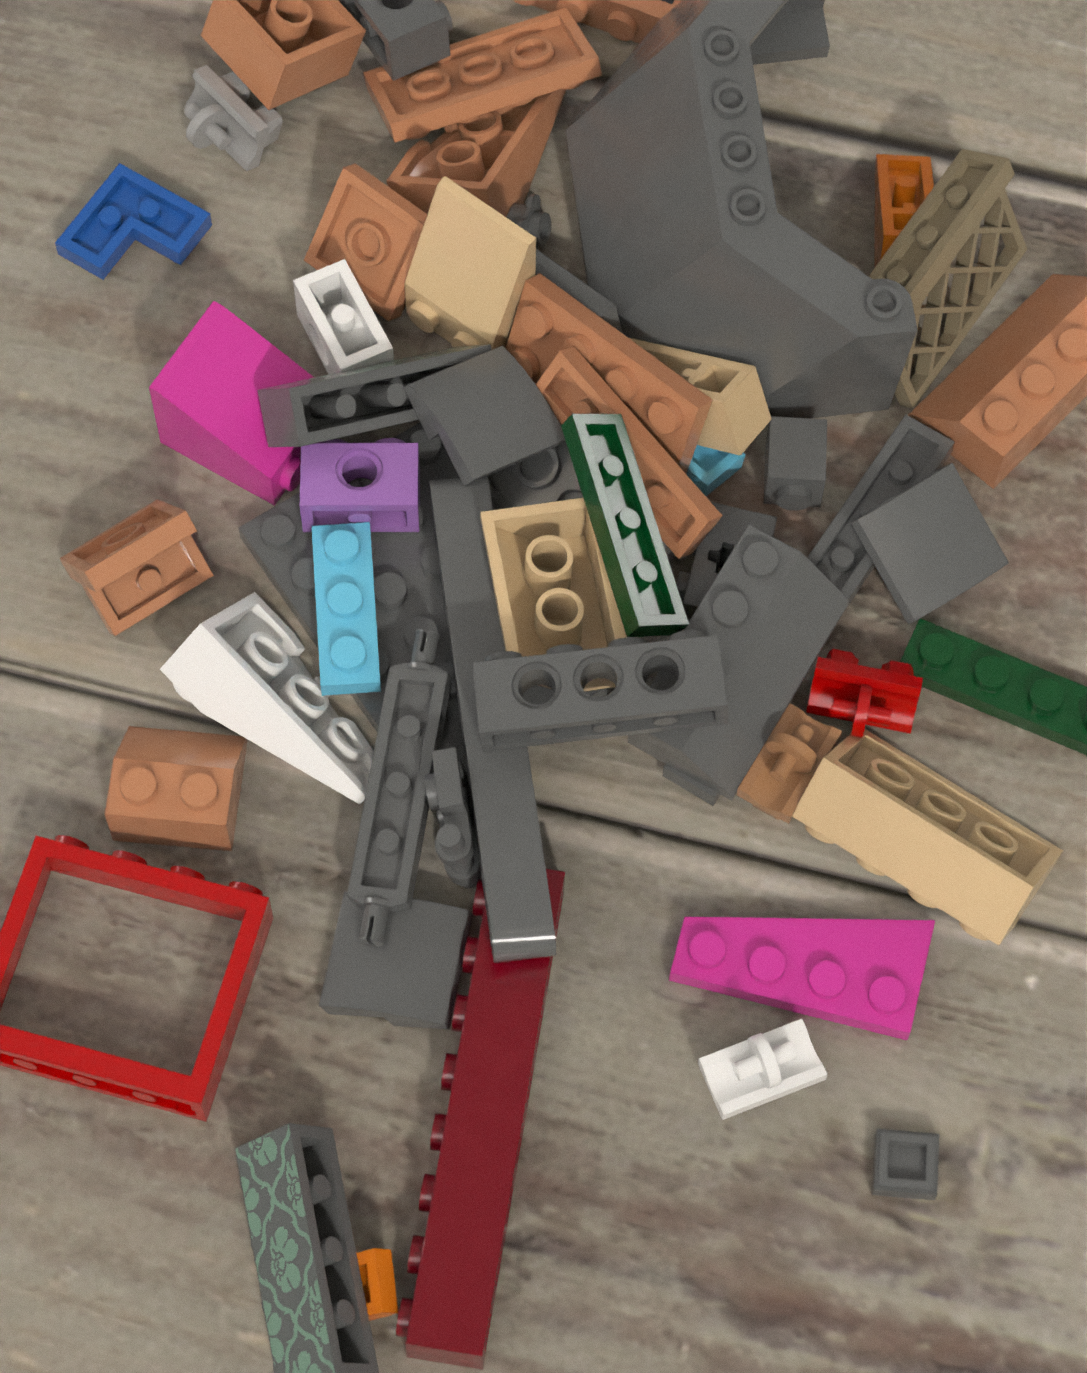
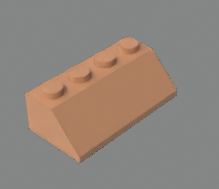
[908,274,1087,489]

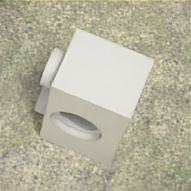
[293,259,394,374]

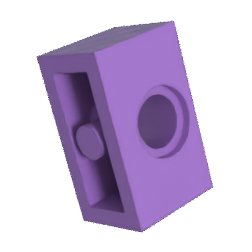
[299,438,420,532]

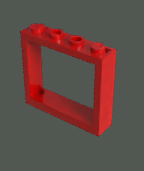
[0,835,273,1122]

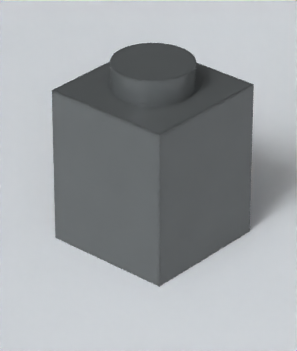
[763,416,827,511]

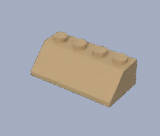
[792,729,1063,946]

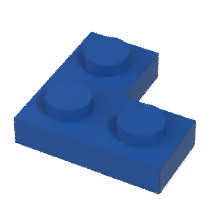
[55,163,212,280]

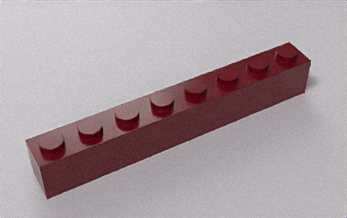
[396,869,565,1370]

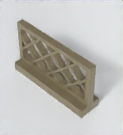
[869,149,1027,409]

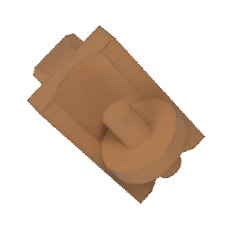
[736,703,842,824]

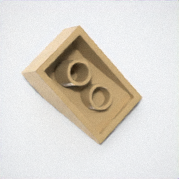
[405,176,536,350]

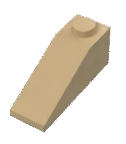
[629,338,772,456]

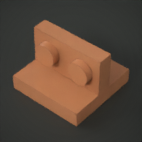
[304,163,427,321]
[59,499,214,636]

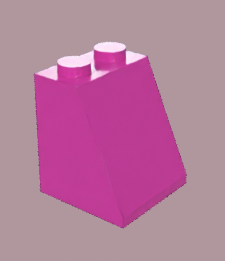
[149,301,315,506]

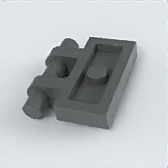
[424,747,481,888]

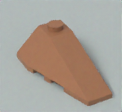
[386,89,566,218]

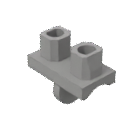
[184,65,283,171]

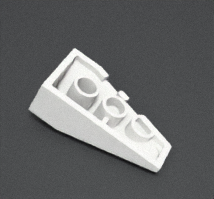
[160,592,374,804]

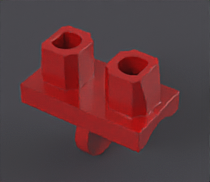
[806,649,923,739]

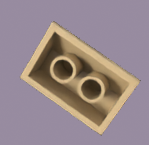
[480,498,627,691]

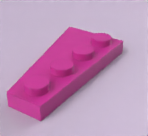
[669,917,935,1040]

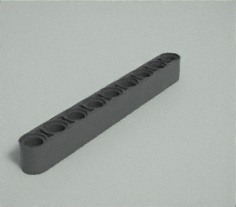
[429,476,556,963]

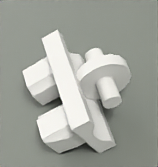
[698,1019,827,1120]

